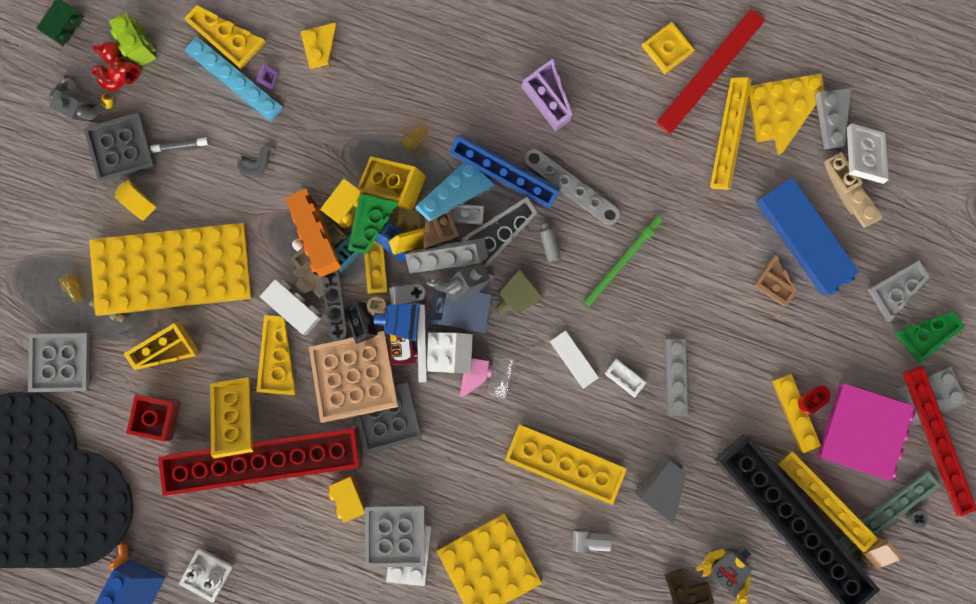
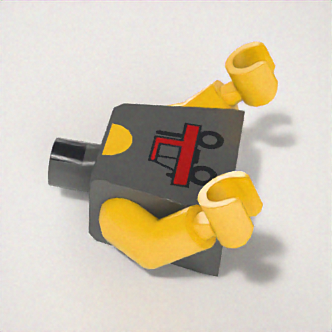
[696,546,751,604]

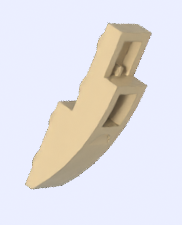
[824,152,883,228]

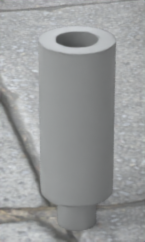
[540,223,561,262]

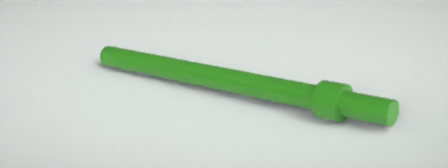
[584,216,663,307]

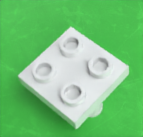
[179,548,234,603]

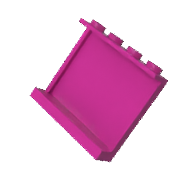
[816,383,915,481]

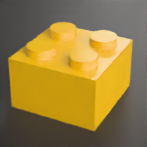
[320,179,363,229]

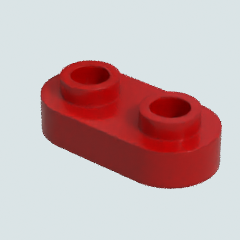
[798,385,830,414]

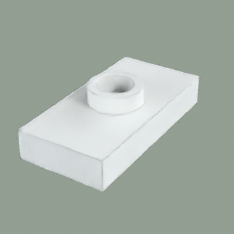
[604,358,647,398]

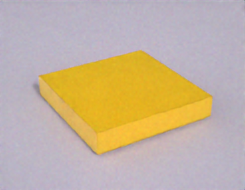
[642,21,695,74]

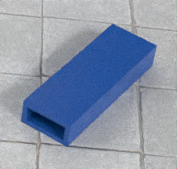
[756,177,859,295]

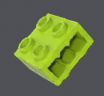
[109,13,157,67]

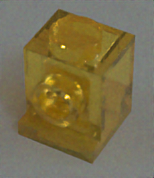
[397,208,425,231]

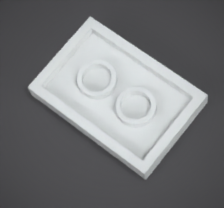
[847,123,889,184]
[386,525,432,586]

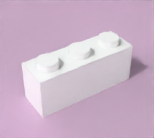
[260,279,322,335]

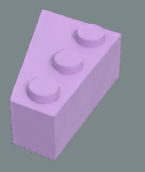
[522,59,572,132]

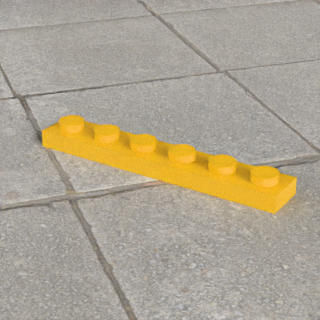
[710,77,751,190]
[777,451,878,553]

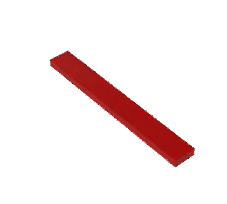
[656,9,766,135]
[902,366,976,517]

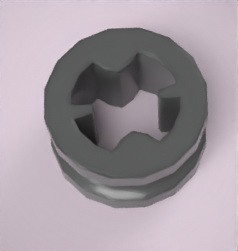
[907,509,929,528]

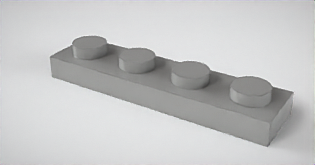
[665,339,688,416]

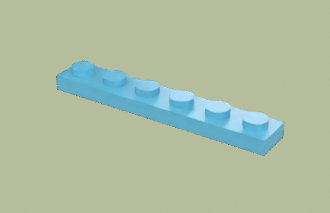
[184,36,283,122]

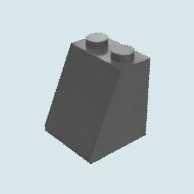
[635,457,686,524]

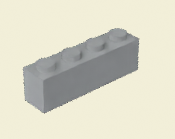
[405,238,488,273]

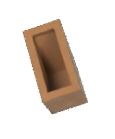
[856,536,903,569]

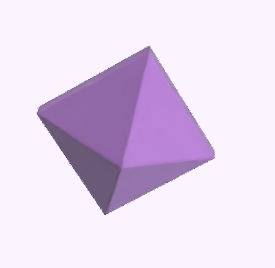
[256,63,279,89]

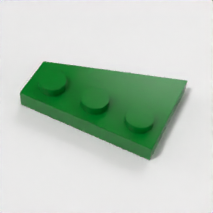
[347,193,399,254]
[894,311,965,363]

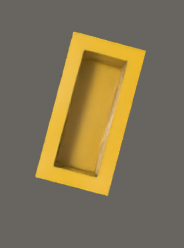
[328,475,366,523]

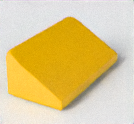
[389,228,425,254]

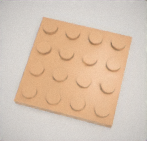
[309,331,399,423]

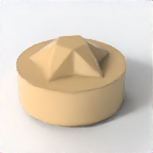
[367,297,386,316]

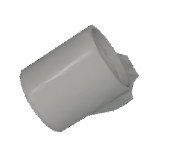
[572,529,612,552]

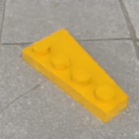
[184,5,266,69]
[256,315,296,395]

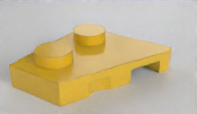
[300,23,337,69]

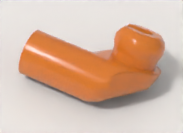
[109,543,129,571]

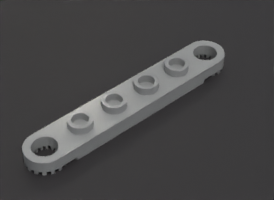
[525,149,620,225]

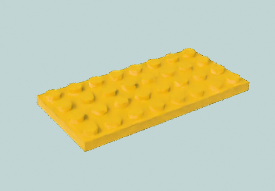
[89,223,252,316]

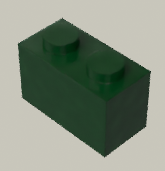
[36,0,84,46]

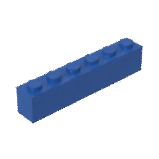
[449,134,561,208]

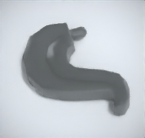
[237,145,276,177]

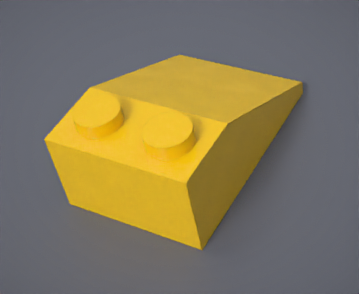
[357,156,426,211]

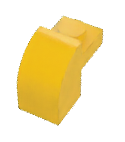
[115,179,157,221]

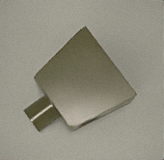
[495,270,543,316]

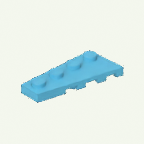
[415,162,495,222]

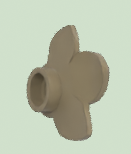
[293,268,328,298]

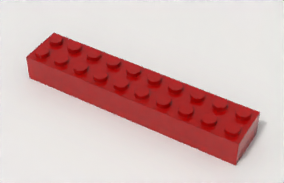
[158,427,362,496]

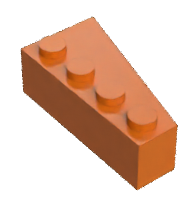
[285,188,342,277]

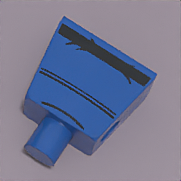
[374,303,420,341]

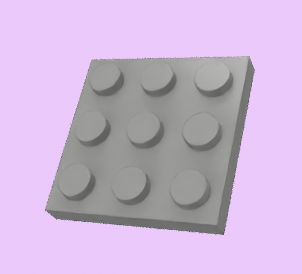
[28,333,90,392]
[365,505,425,567]

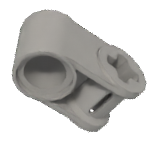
[389,284,427,305]

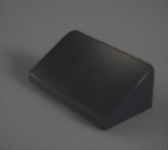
[344,301,378,344]

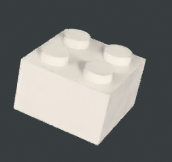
[426,332,473,374]

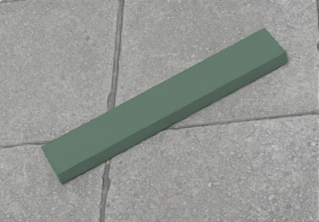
[836,469,941,554]

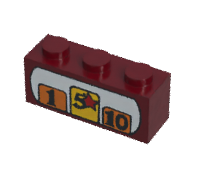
[385,308,418,366]

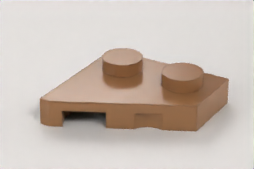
[423,212,459,249]
[753,255,797,307]

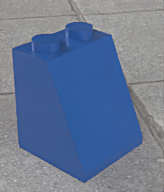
[95,560,166,604]

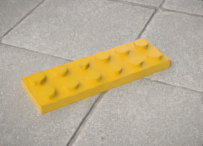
[504,424,627,505]

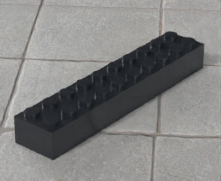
[714,434,880,604]

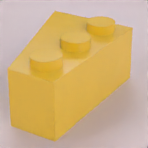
[124,321,201,370]

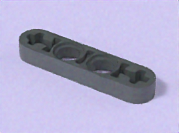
[322,270,347,341]

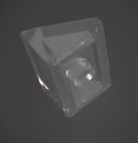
[487,357,513,398]

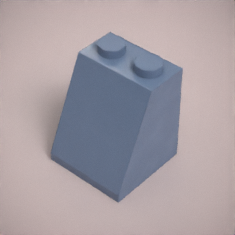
[429,288,492,333]

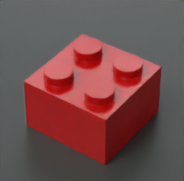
[126,394,181,442]

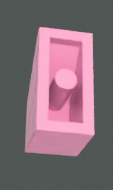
[460,358,492,397]

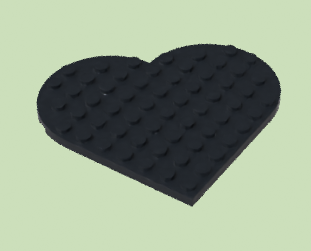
[0,392,133,568]

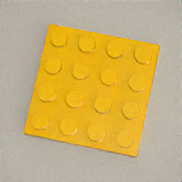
[436,513,542,604]

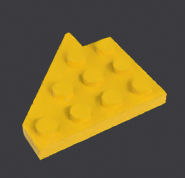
[748,74,825,155]

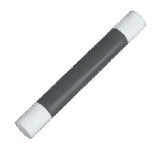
[150,137,209,153]

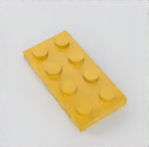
[210,377,253,458]

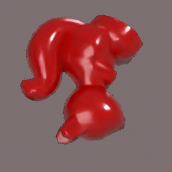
[91,41,141,91]

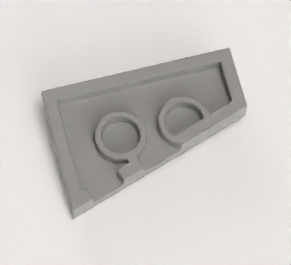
[815,88,851,150]
[867,260,929,322]

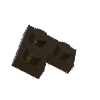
[664,569,714,604]

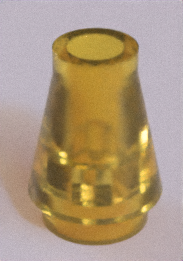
[400,125,428,153]
[58,274,84,303]

